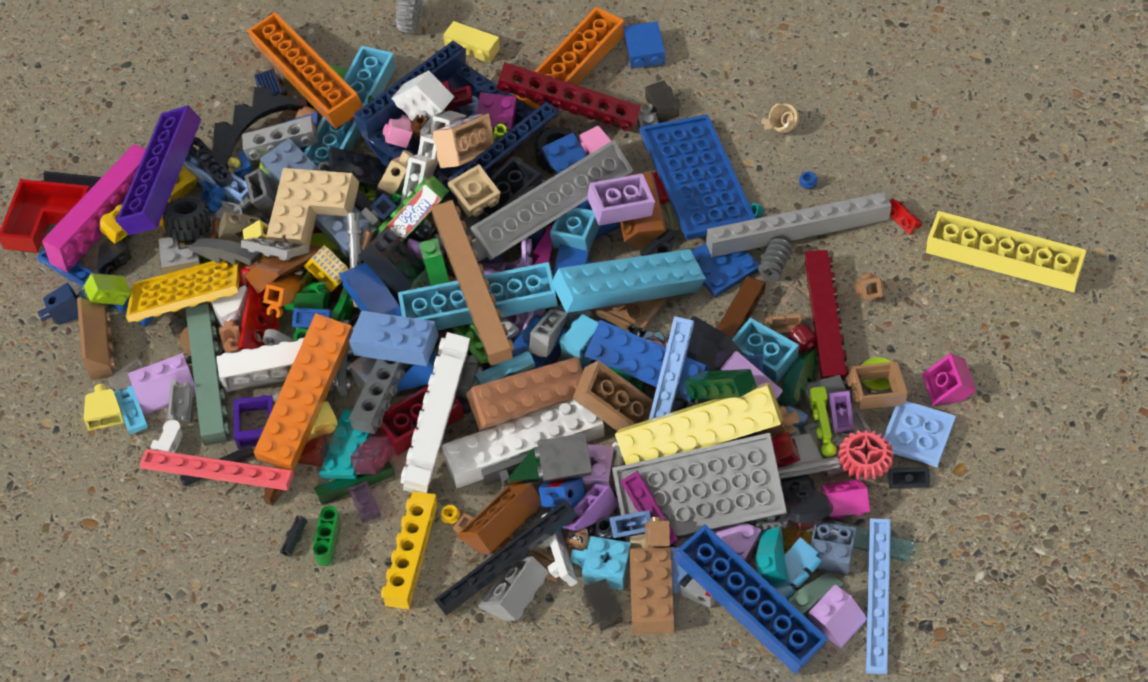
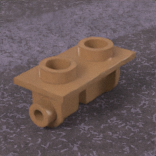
[765,313,805,334]

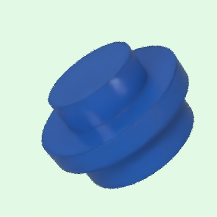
[799,171,818,189]

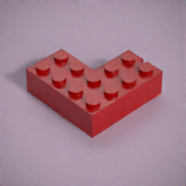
[0,179,90,253]

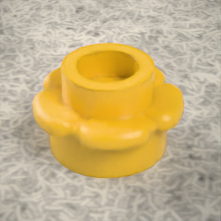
[440,505,460,524]

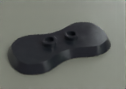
[781,475,833,524]

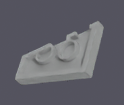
[241,237,310,260]

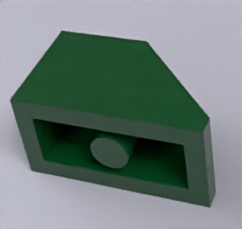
[507,448,541,485]

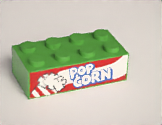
[378,176,449,241]

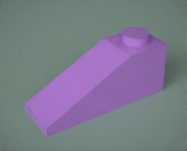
[562,484,619,531]

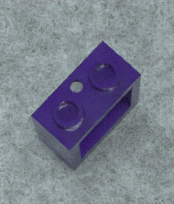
[234,395,275,449]

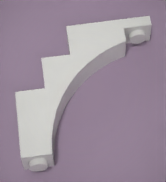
[400,111,466,206]

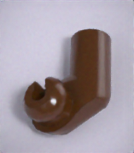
[208,218,221,239]

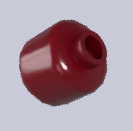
[788,325,817,353]

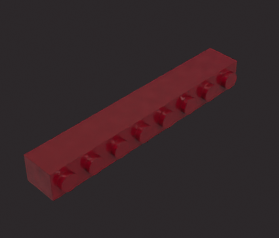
[804,250,849,381]

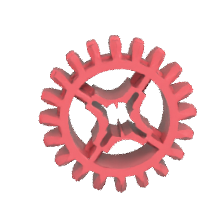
[838,429,894,481]

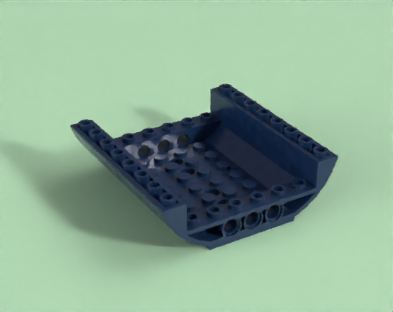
[354,40,560,200]

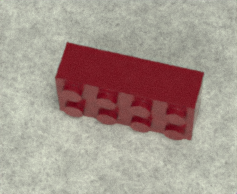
[377,385,464,456]

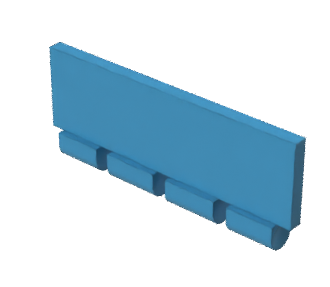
[772,538,822,601]

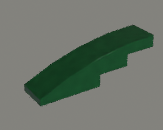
[778,349,818,407]

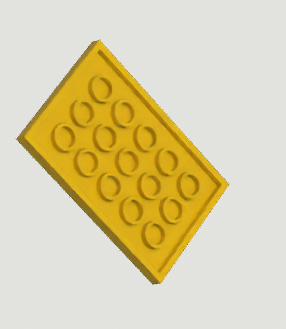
[126,260,241,322]

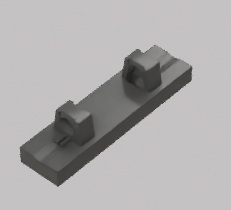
[481,452,529,487]

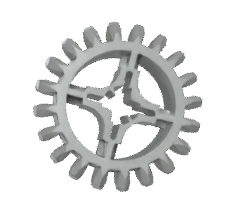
[395,0,423,34]

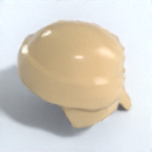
[761,103,799,133]

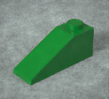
[419,238,450,286]

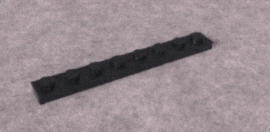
[434,501,578,616]

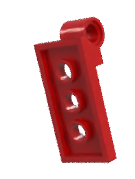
[238,282,280,350]

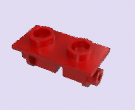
[890,198,922,235]

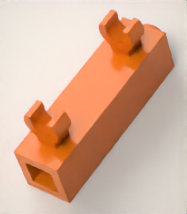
[263,273,310,318]

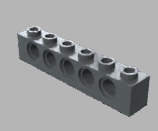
[349,359,409,434]

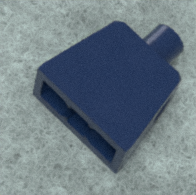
[38,283,79,325]

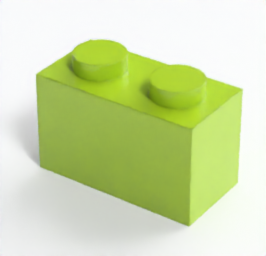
[84,273,131,305]

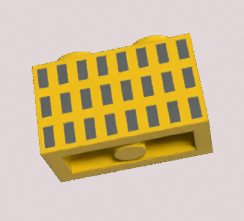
[304,245,349,292]

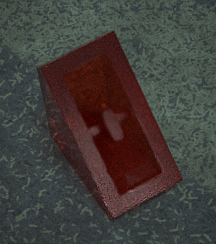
[298,434,328,467]

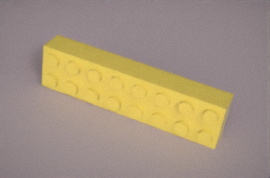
[926,211,1086,292]
[615,382,783,465]

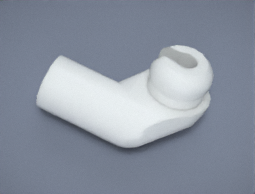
[612,442,624,467]

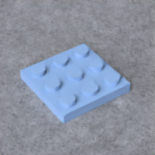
[883,401,956,468]

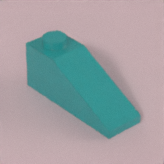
[756,526,787,586]

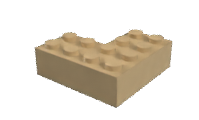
[266,168,359,247]

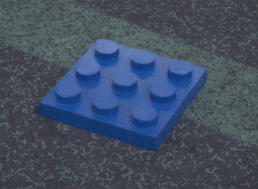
[692,243,759,298]

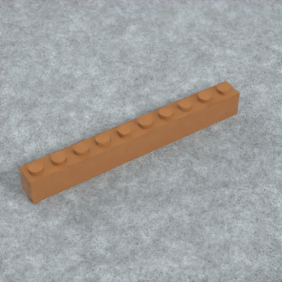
[431,200,514,366]

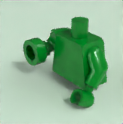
[284,282,331,342]

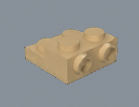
[448,165,500,217]

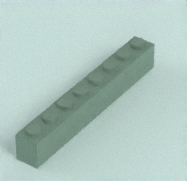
[186,304,230,446]

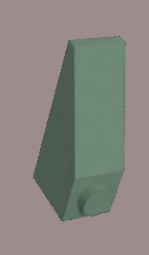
[788,572,844,619]

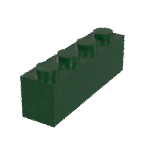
[684,369,758,399]

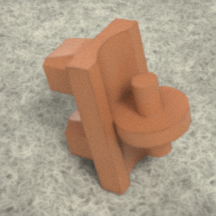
[219,320,241,353]

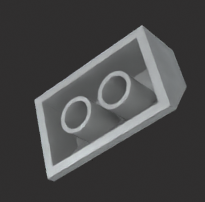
[478,556,549,621]

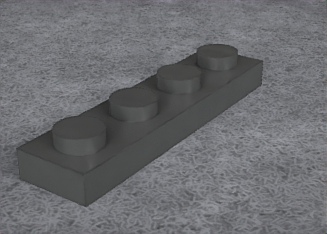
[338,320,353,397]

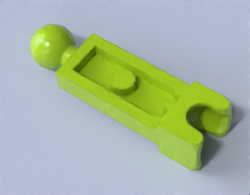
[809,386,837,458]

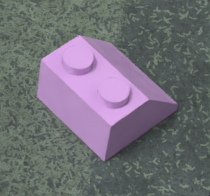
[808,585,867,649]

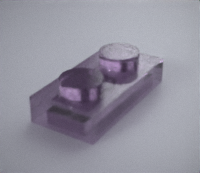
[348,481,381,523]

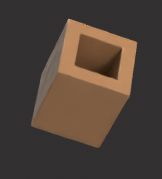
[645,517,670,548]

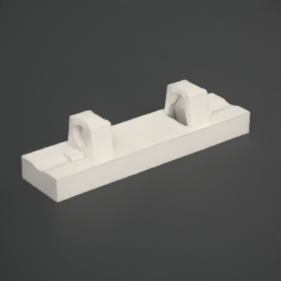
[541,513,578,587]

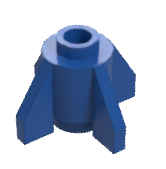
[200,181,227,213]

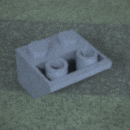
[810,521,856,575]

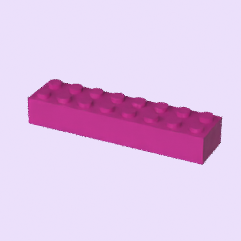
[42,144,146,272]

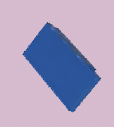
[339,263,402,316]

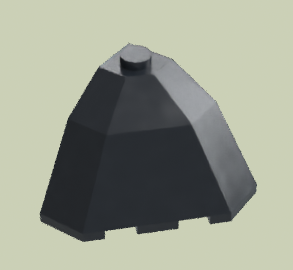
[686,316,744,371]

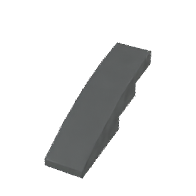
[189,238,262,266]

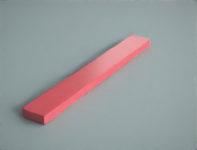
[139,449,294,491]

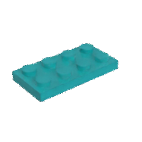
[319,409,372,479]

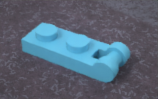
[114,385,148,435]

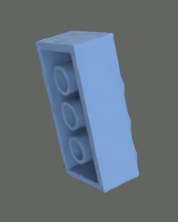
[349,311,439,366]

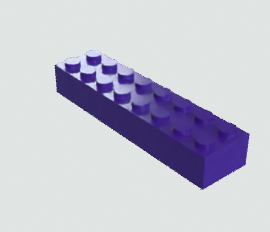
[116,105,202,235]

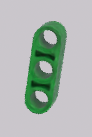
[313,505,341,566]

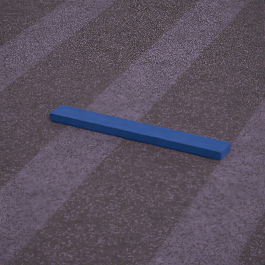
[37,249,155,327]

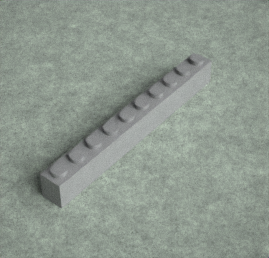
[706,192,891,257]

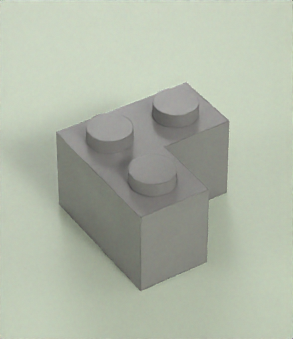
[159,237,202,274]

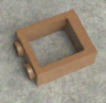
[847,362,908,410]

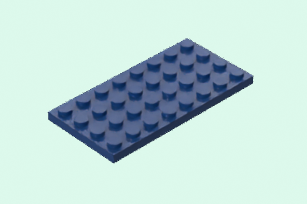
[639,114,756,239]

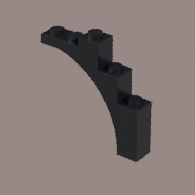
[212,86,307,170]

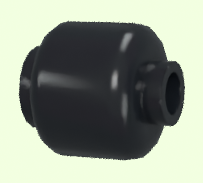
[594,516,623,541]

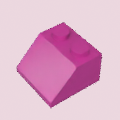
[922,353,977,407]
[820,479,870,519]

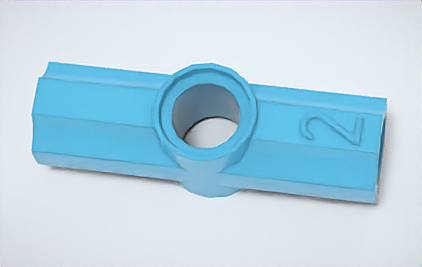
[475,351,535,385]

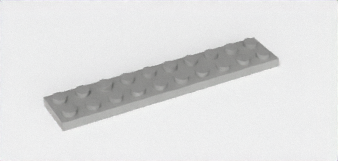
[470,140,634,260]

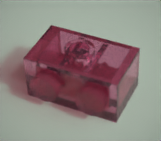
[350,437,394,474]

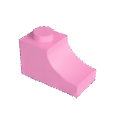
[383,115,413,148]

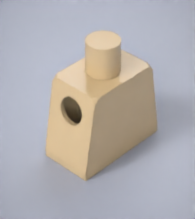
[378,150,413,195]

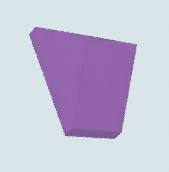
[828,390,854,433]

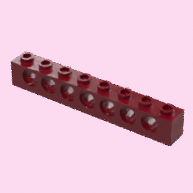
[496,62,641,132]

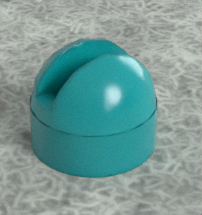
[750,203,765,219]

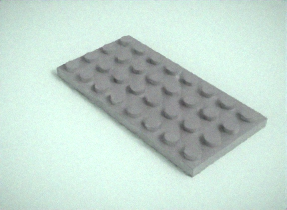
[612,433,787,543]

